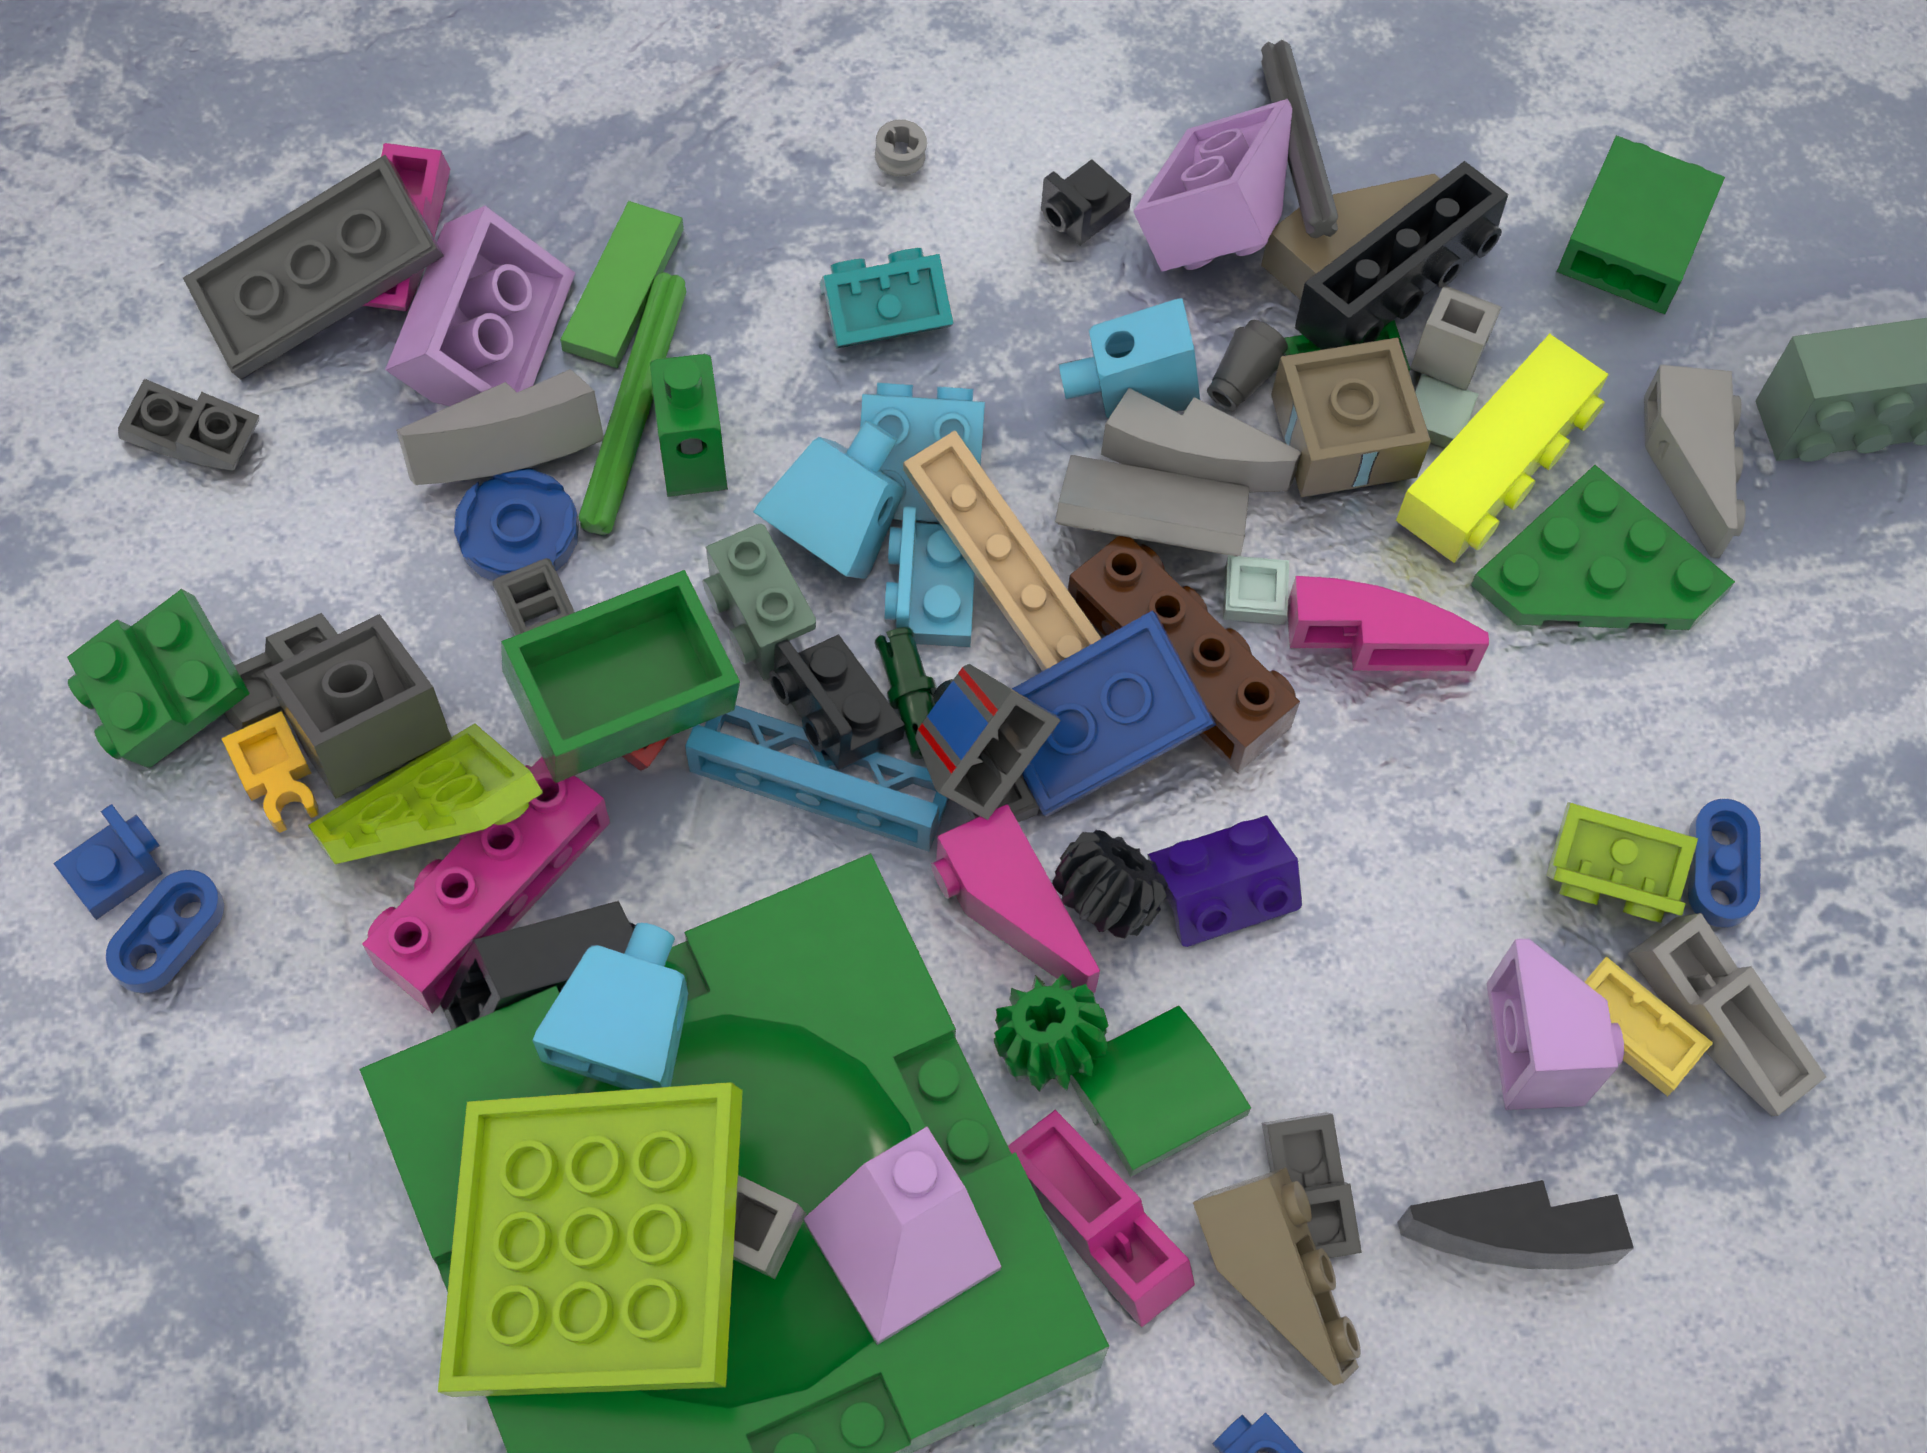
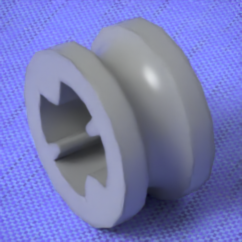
[875,120,927,176]

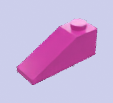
[931,804,1100,993]

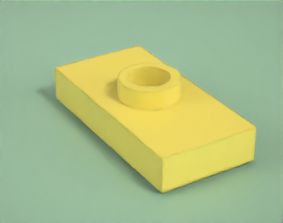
[1585,957,1713,1097]

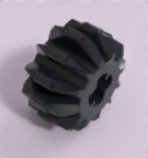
[1052,830,1168,939]

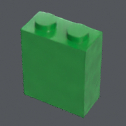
[1556,135,1725,314]

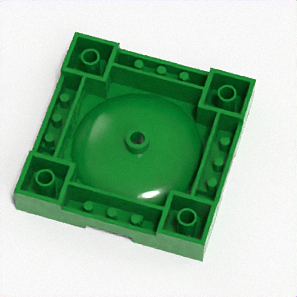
[359,853,1109,1453]

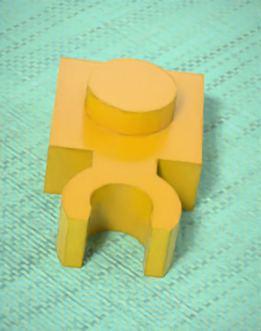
[221,711,319,833]

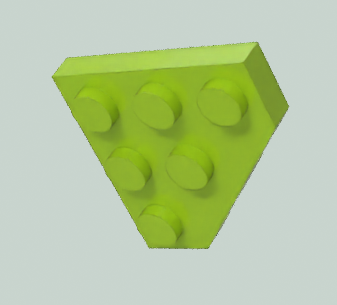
[308,723,543,864]

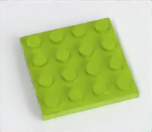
[438,1082,743,1397]

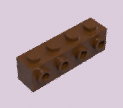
[1068,535,1300,773]

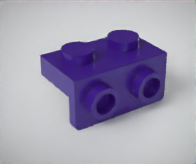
[1147,815,1302,947]

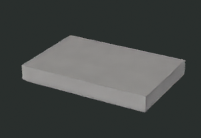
[1055,455,1249,557]

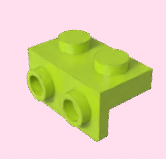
[1546,802,1698,923]

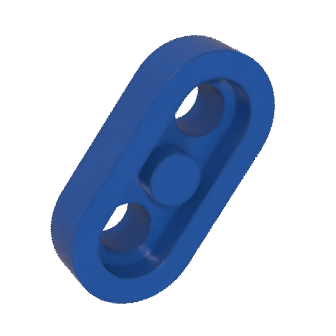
[1688,799,1761,928]
[106,870,224,993]

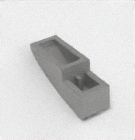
[396,369,604,485]
[1101,388,1301,492]
[1628,913,1826,1116]

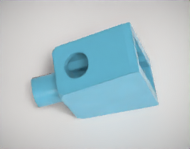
[1059,298,1200,418]
[753,421,904,579]
[532,923,688,1090]

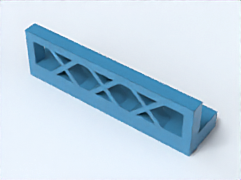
[685,705,949,852]

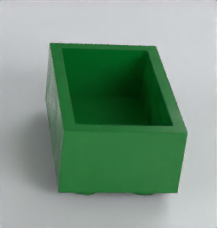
[501,570,740,783]

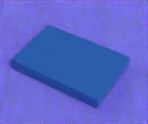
[1012,610,1216,817]

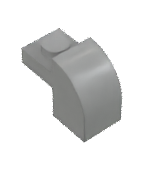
[1410,286,1502,390]

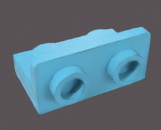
[884,507,975,647]

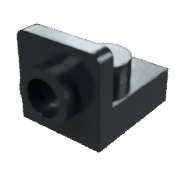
[1041,159,1132,246]

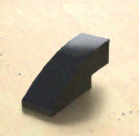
[1397,1180,1634,1269]

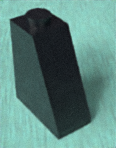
[440,901,636,1030]

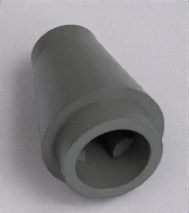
[1207,320,1288,411]

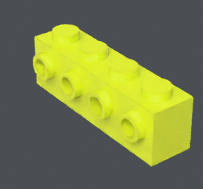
[1396,333,1609,563]

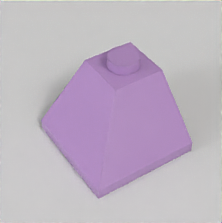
[804,1127,1001,1345]

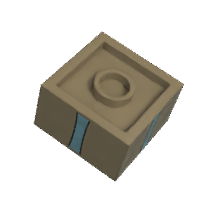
[1271,338,1431,497]

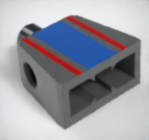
[915,664,1061,820]

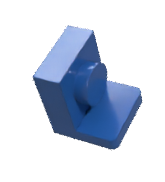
[53,804,163,920]

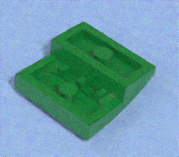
[1070,1005,1251,1177]

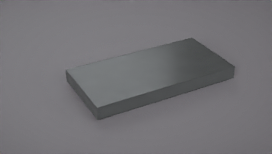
[183,155,444,380]

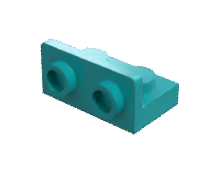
[819,248,954,349]

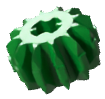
[994,974,1109,1092]

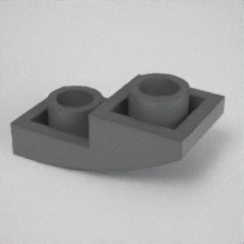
[118,379,259,471]

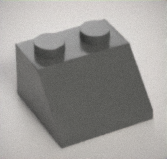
[263,614,452,799]

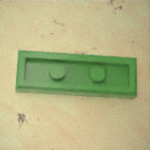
[560,201,684,368]

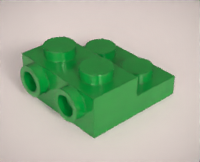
[67,589,250,769]

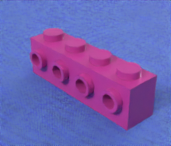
[362,756,610,1013]

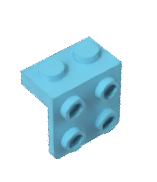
[860,383,985,522]

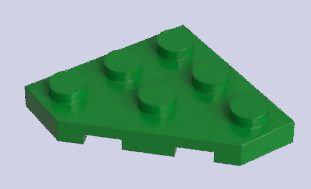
[1471,465,1735,630]

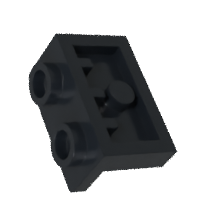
[769,634,905,770]

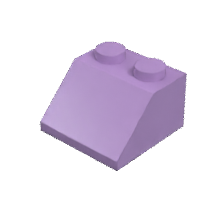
[1486,939,1624,1110]

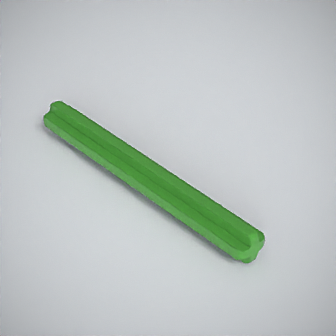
[578,272,687,535]

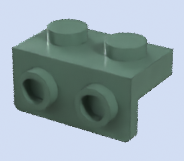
[702,523,816,681]

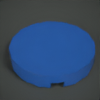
[454,469,579,581]

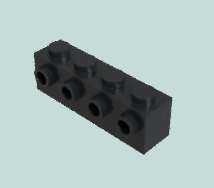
[1295,161,1509,350]

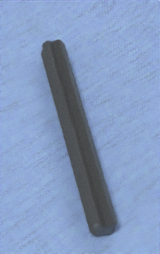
[1261,40,1339,239]

